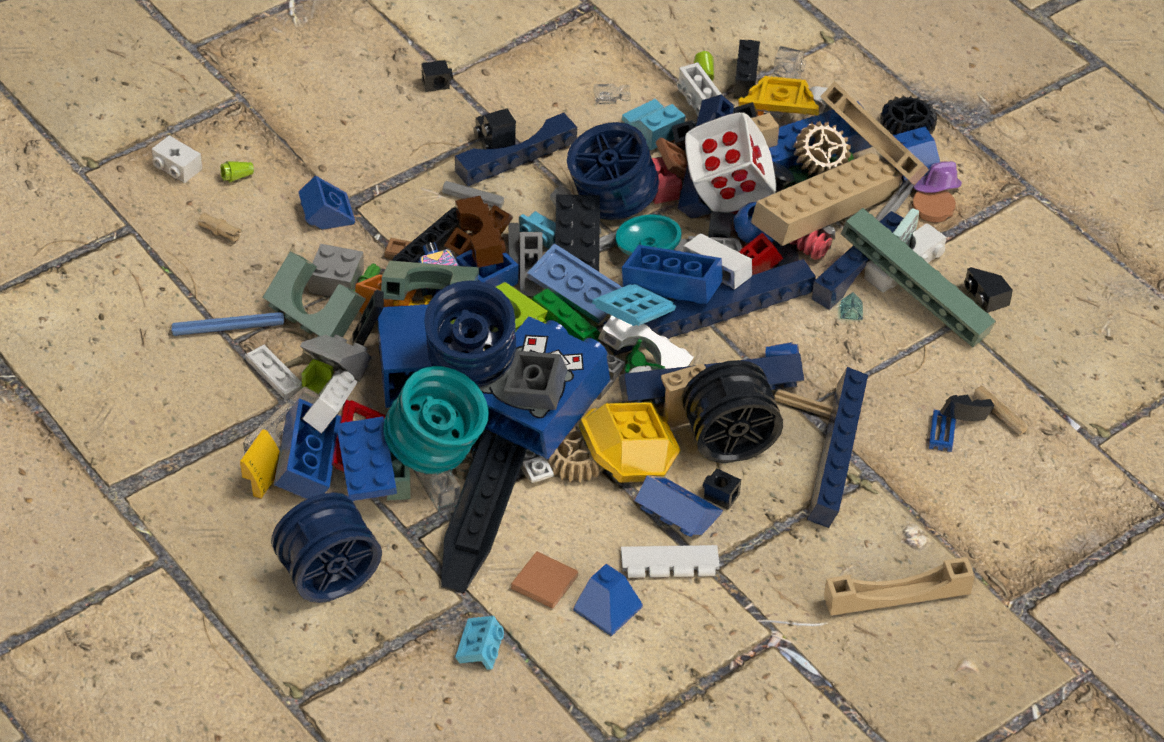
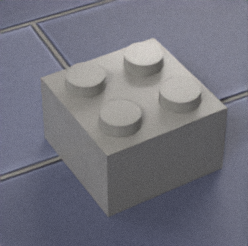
[308,244,364,297]

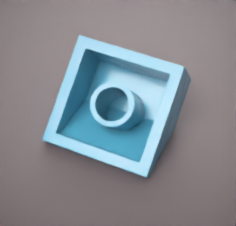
[627,104,686,150]

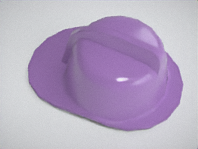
[913,161,962,193]

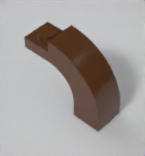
[444,205,513,256]

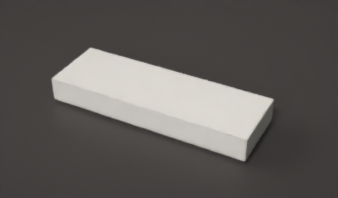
[245,345,302,400]

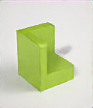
[301,358,334,398]

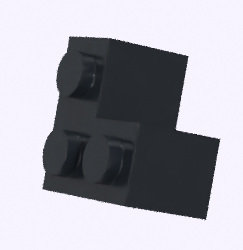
[473,108,516,149]

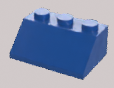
[635,475,723,537]

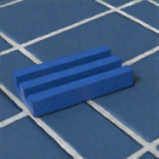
[929,409,956,452]

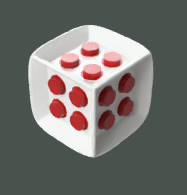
[685,113,776,213]

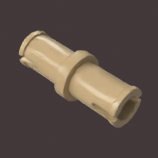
[198,213,241,242]

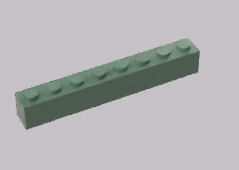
[841,208,996,347]

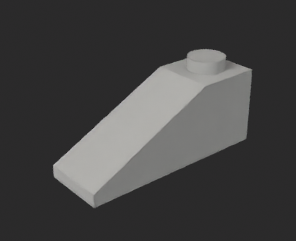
[520,232,542,297]

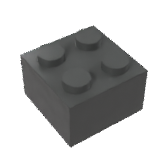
[504,350,568,410]

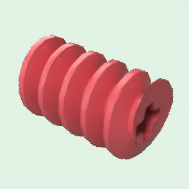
[790,230,833,260]

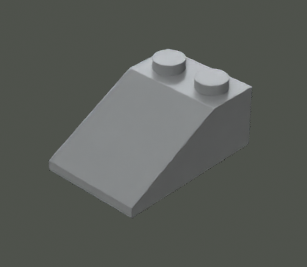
[300,335,372,382]

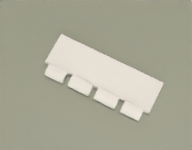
[621,545,720,578]

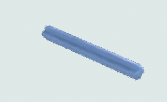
[171,312,284,336]

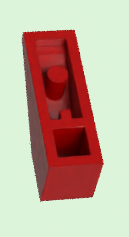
[739,233,783,275]

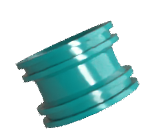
[383,366,488,474]

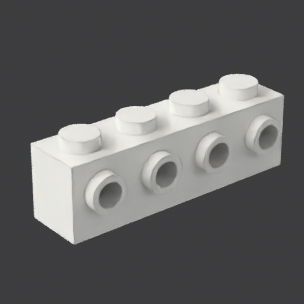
[677,63,722,116]

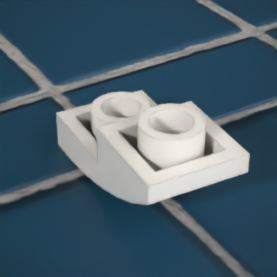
[521,449,554,483]

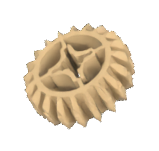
[793,121,851,176]
[547,426,604,483]

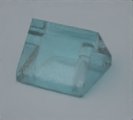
[840,292,863,320]

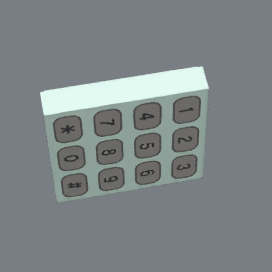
[893,208,919,247]

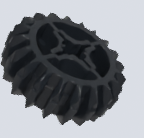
[880,95,937,135]

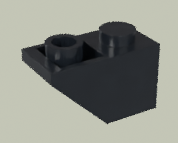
[964,267,1013,313]

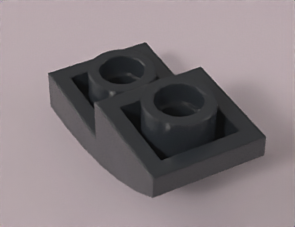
[940,394,995,421]

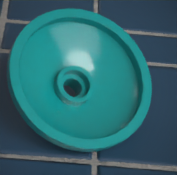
[616,214,682,255]

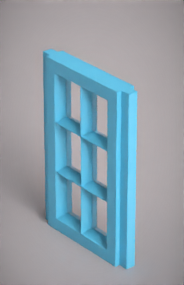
[592,284,676,326]

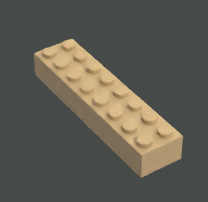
[751,153,902,246]

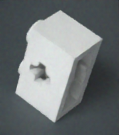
[151,136,202,183]

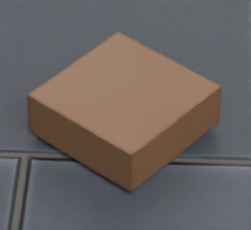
[384,238,411,260]

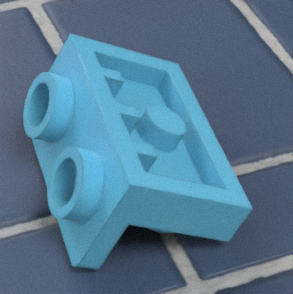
[519,211,556,249]
[455,616,504,670]

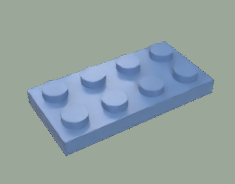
[527,244,622,324]

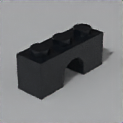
[734,39,760,99]

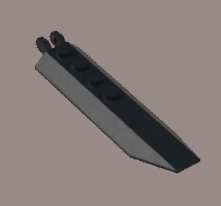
[441,430,527,594]

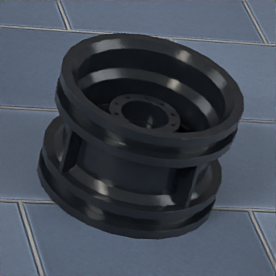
[681,360,784,463]

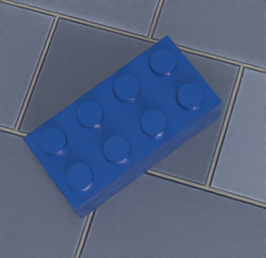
[622,245,723,304]
[274,398,341,499]

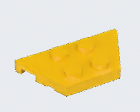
[738,76,819,116]

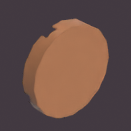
[912,190,956,222]

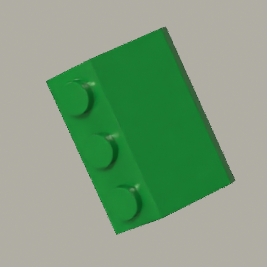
[532,288,601,342]

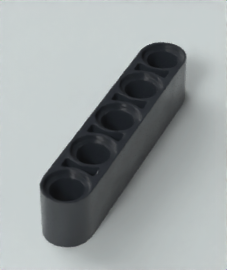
[392,206,468,263]

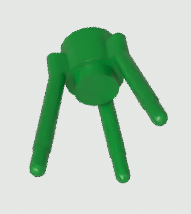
[624,339,665,373]

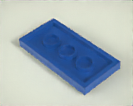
[336,417,397,501]

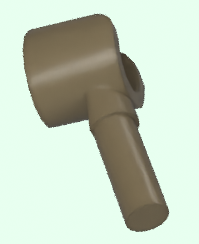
[284,350,313,368]

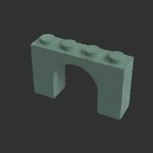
[263,251,366,337]
[381,261,479,300]

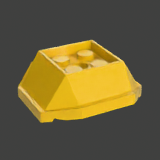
[578,402,680,482]

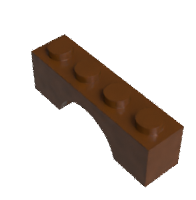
[455,195,506,268]

